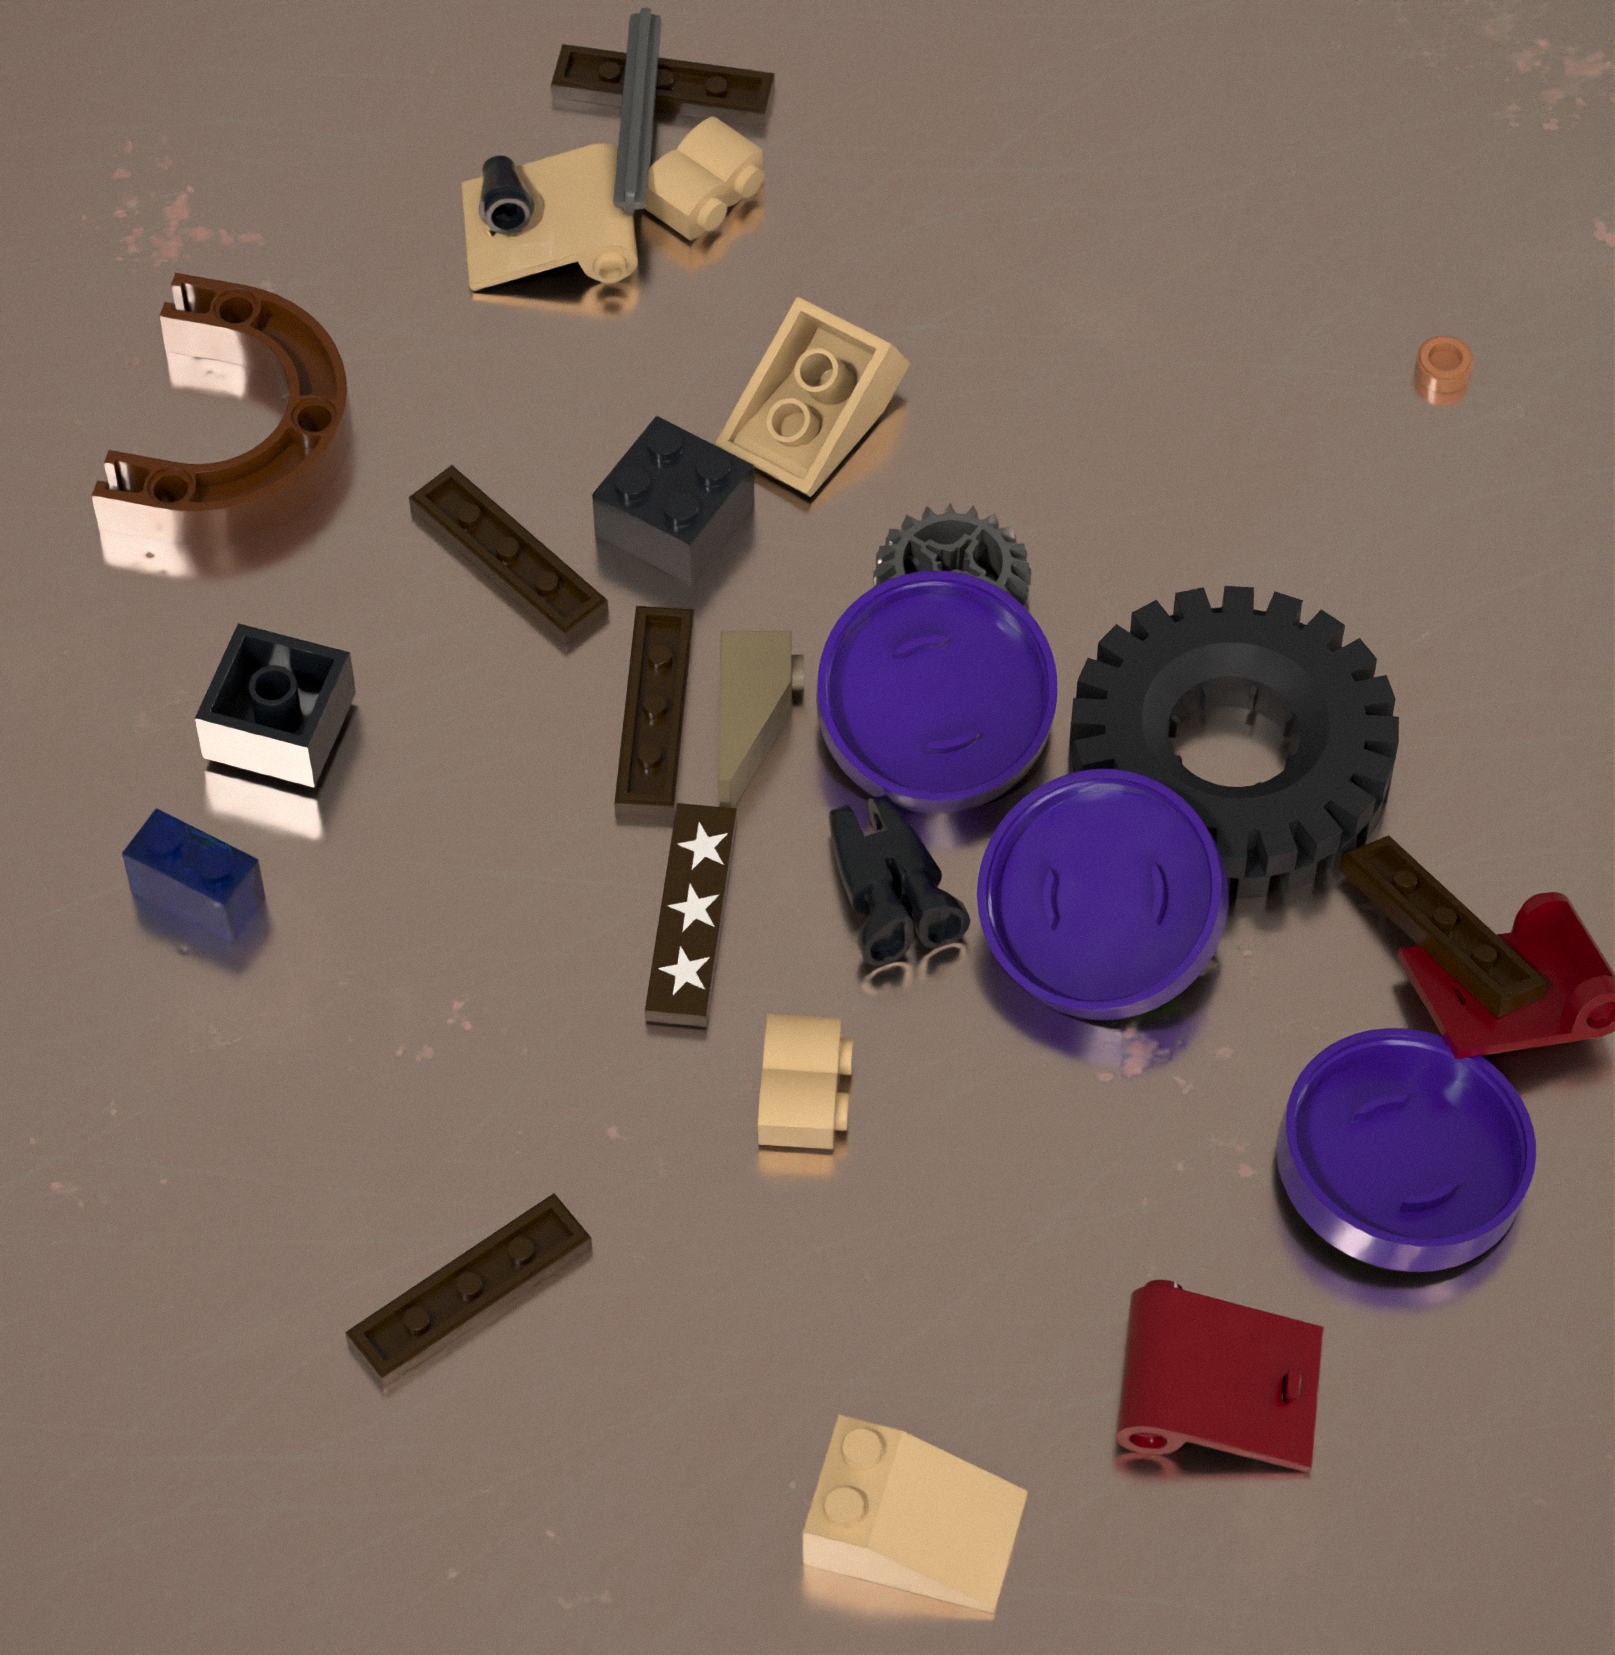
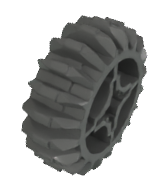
[873,503,1032,608]

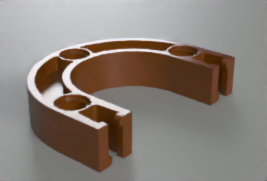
[92,273,352,545]

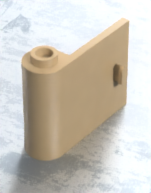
[462,143,638,291]

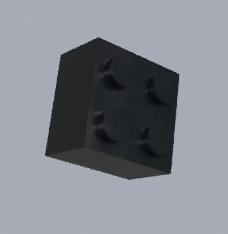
[592,415,755,586]
[195,623,356,788]

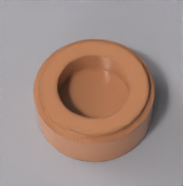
[1415,336,1474,393]

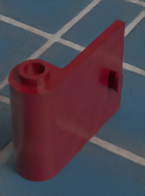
[1397,892,1615,1059]
[1116,1280,1324,1473]

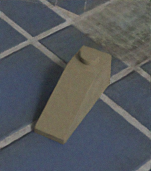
[718,631,804,808]

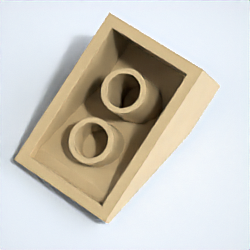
[714,296,911,497]
[803,1415,1028,1614]

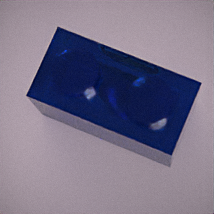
[122,808,266,943]

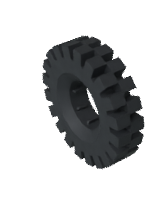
[1068,586,1399,899]

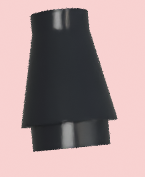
[479,155,534,234]

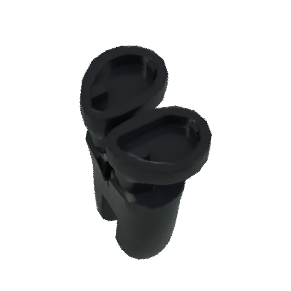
[829,794,971,966]

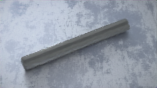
[613,8,662,215]

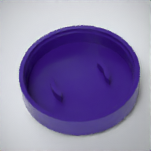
[816,571,1058,814]
[977,769,1229,1020]
[1277,1028,1536,1272]

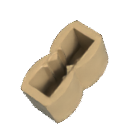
[644,116,764,240]
[758,1014,853,1149]

